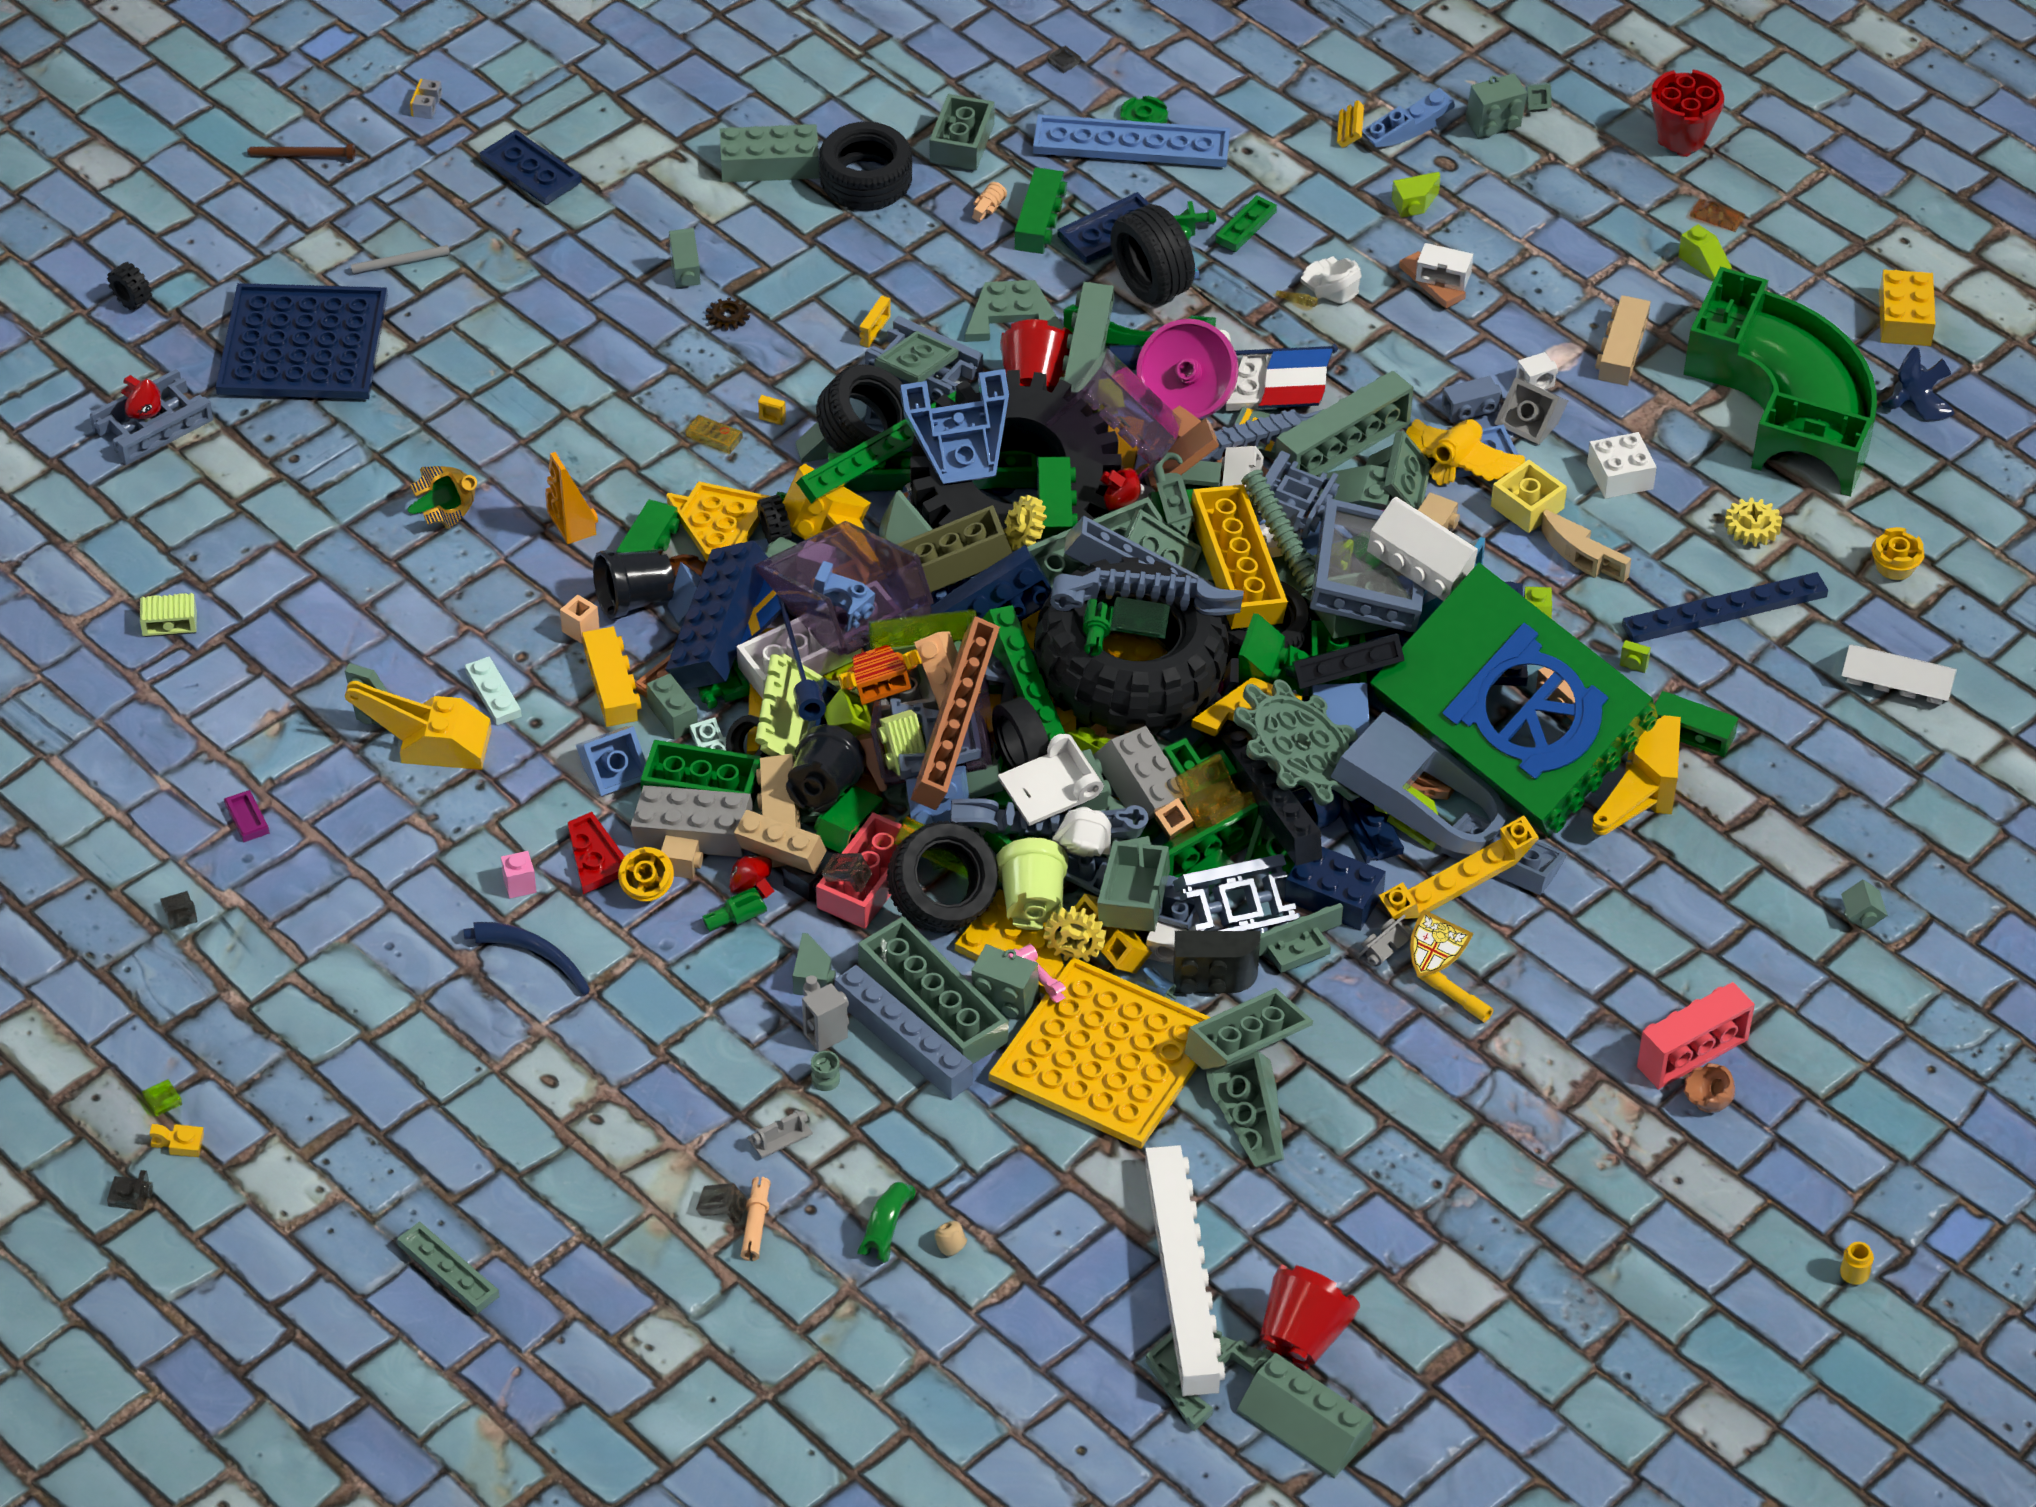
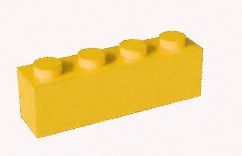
[582,626,641,727]

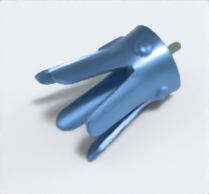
[1134,966,1177,1000]

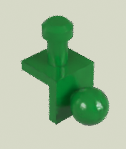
[1174,201,1216,241]

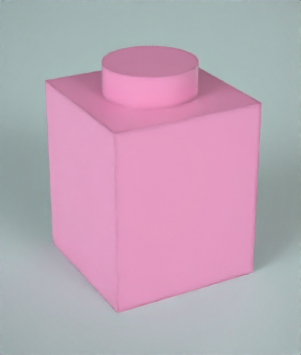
[501,851,537,899]

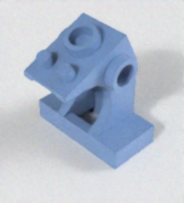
[809,561,875,632]

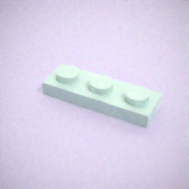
[465,656,522,725]

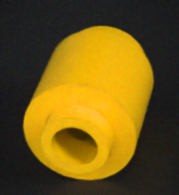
[1840,1242,1874,1285]

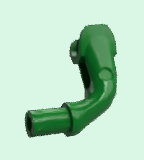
[857,1182,916,1263]

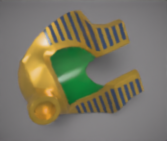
[408,466,477,529]

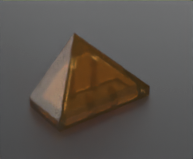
[1690,199,1745,232]

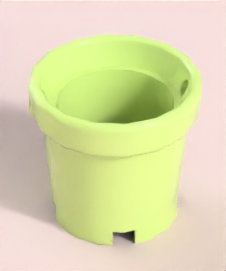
[996,838,1068,930]

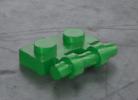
[697,659,750,709]

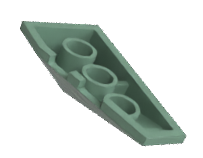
[1205,1051,1284,1169]

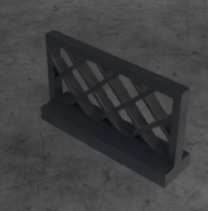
[1284,634,1405,689]

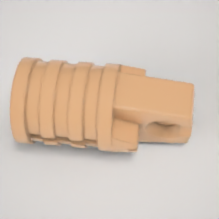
[972,182,1007,222]

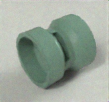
[811,1051,840,1091]

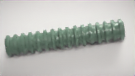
[1241,470,1315,591]

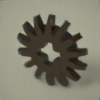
[705,298,750,330]

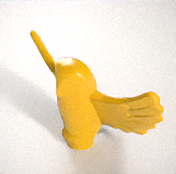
[1406,419,1526,486]

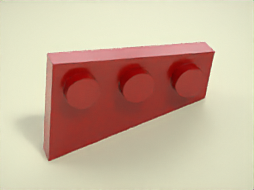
[567,811,625,894]

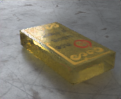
[685,415,743,454]

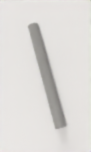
[350,245,450,274]

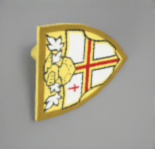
[1410,909,1474,978]

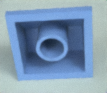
[576,726,646,796]

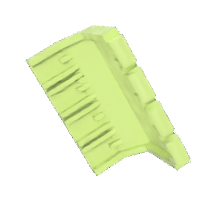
[755,654,873,760]

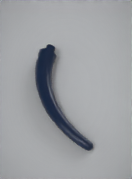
[463,922,590,995]

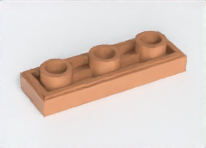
[1399,251,1466,308]

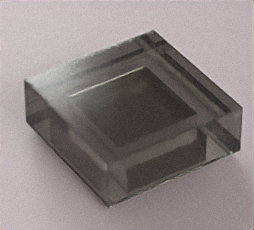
[1047,45,1081,73]

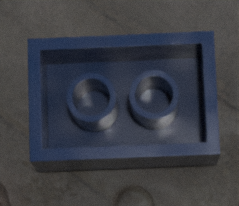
[1284,847,1386,931]

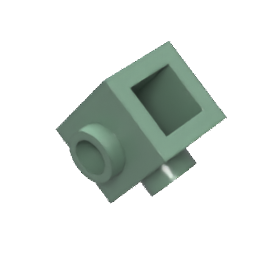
[1841,879,1888,930]

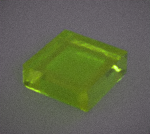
[142,1079,182,1117]

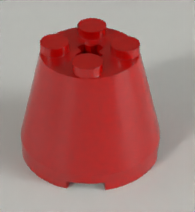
[1651,70,1725,157]
[1000,319,1073,393]
[1260,1264,1360,1371]

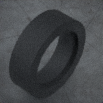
[992,697,1049,770]

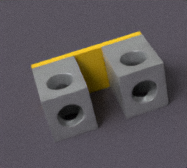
[410,79,442,119]

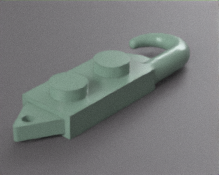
[1153,452,1195,537]

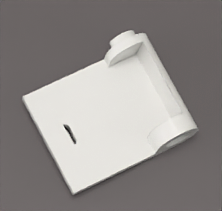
[998,734,1104,826]

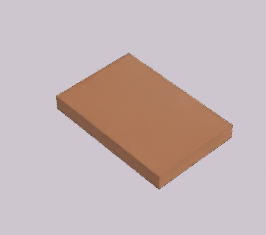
[1144,418,1219,491]

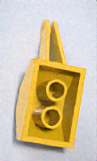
[783,464,884,575]
[345,681,492,770]
[1592,715,1681,835]

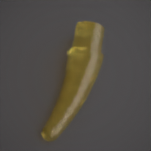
[1276,290,1318,307]

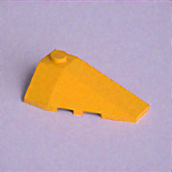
[545,452,598,545]

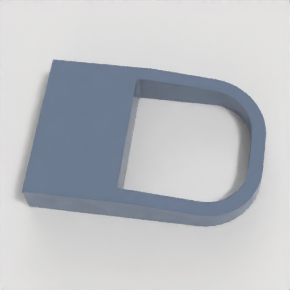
[1331,712,1506,854]

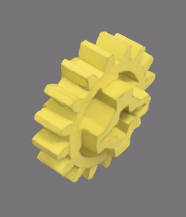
[1004,495,1047,551]
[1724,498,1782,547]
[1043,906,1106,962]

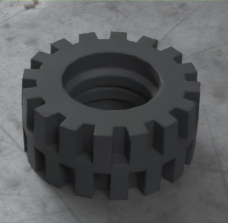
[107,262,152,310]
[757,495,792,544]

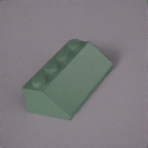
[1184,988,1313,1070]
[1237,1353,1373,1478]

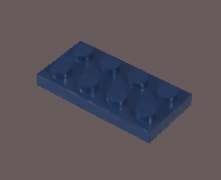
[480,130,582,205]
[1057,192,1150,264]

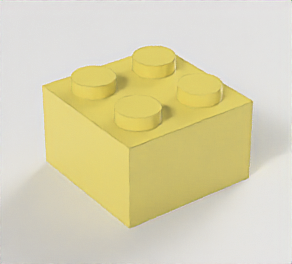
[1491,460,1567,534]

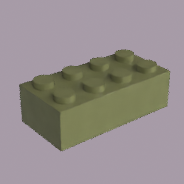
[894,505,1012,598]

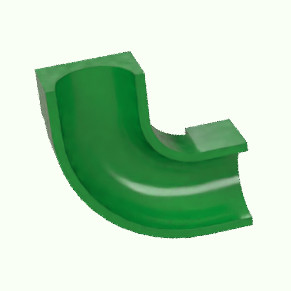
[1683,267,1877,497]

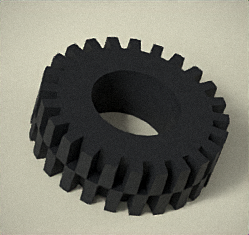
[910,370,1122,553]

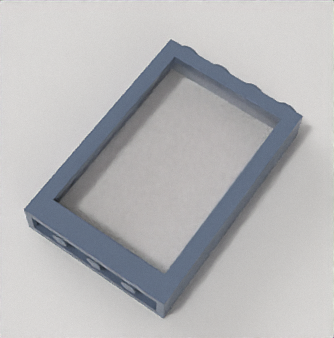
[1310,498,1424,633]

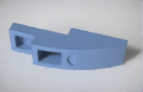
[1362,87,1455,147]

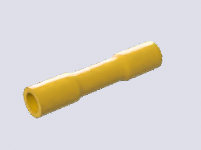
[1417,972,1494,1022]

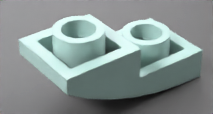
[689,718,727,751]

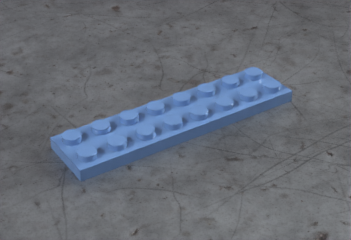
[1033,114,1230,167]

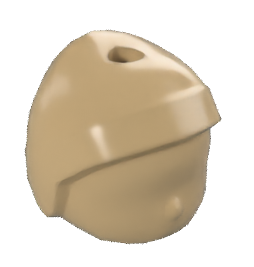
[934,1221,967,1256]

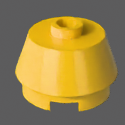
[1872,527,1924,580]
[618,847,674,901]

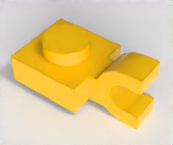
[150,1124,204,1158]

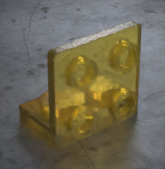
[1175,754,1256,828]

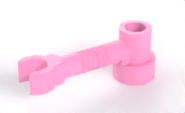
[1009,944,1066,1003]

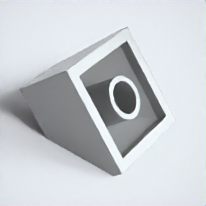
[1494,377,1568,445]

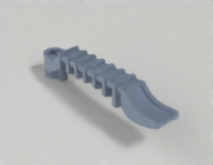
[1200,409,1323,462]
[1050,567,1244,616]
[950,799,1148,839]

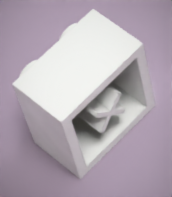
[1587,432,1657,499]

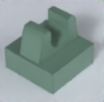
[1525,83,1552,110]

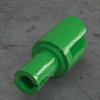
[1083,598,1114,656]
[702,888,767,932]

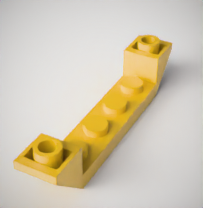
[1379,816,1539,919]

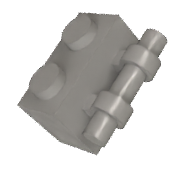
[802,975,849,1052]

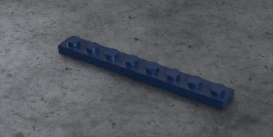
[1622,572,1828,643]

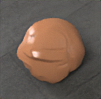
[1684,1063,1735,1113]

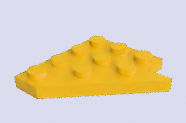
[666,481,770,561]
[955,889,1065,995]

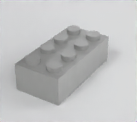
[630,785,754,857]

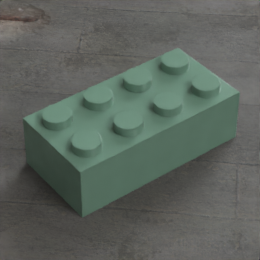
[720,124,820,183]

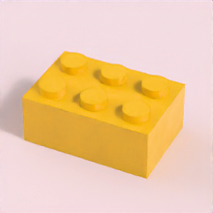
[1879,270,1935,346]

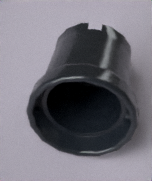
[593,548,674,619]
[786,724,866,812]

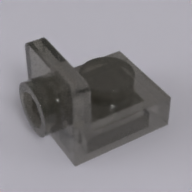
[822,853,872,892]
[160,891,198,930]
[107,1170,153,1211]
[696,1183,747,1223]

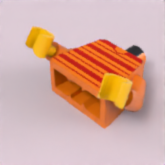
[838,644,922,705]

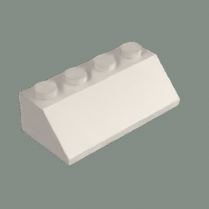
[1367,497,1478,601]
[1842,644,1957,705]

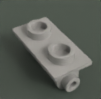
[1357,915,1412,966]
[747,1110,813,1158]

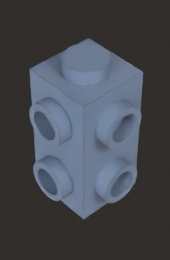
[1441,376,1502,423]

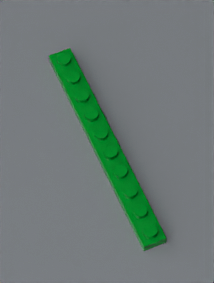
[796,391,956,504]

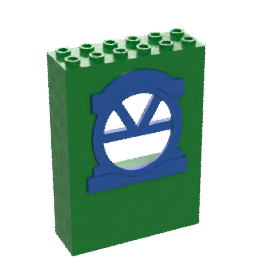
[1370,562,1658,838]

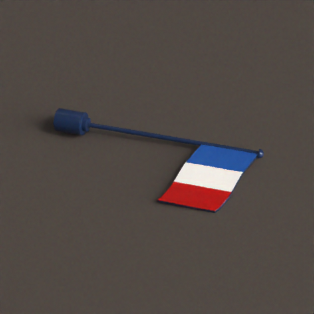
[1108,344,1338,408]

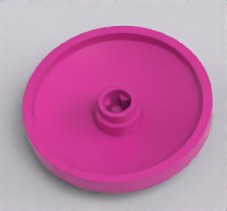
[1137,319,1238,420]

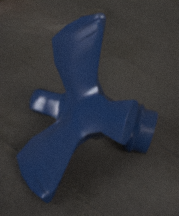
[1881,346,1954,421]

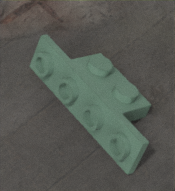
[1259,903,1343,973]

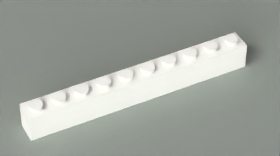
[1145,1145,1225,1396]

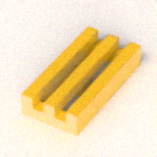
[1337,100,1364,148]
[859,295,891,348]

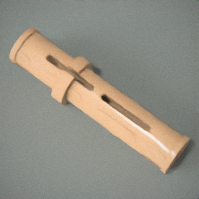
[740,1177,771,1261]

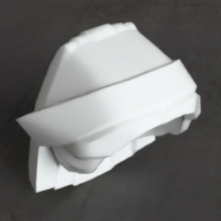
[1300,256,1362,304]
[1052,807,1111,857]

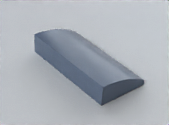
[1441,811,1567,895]

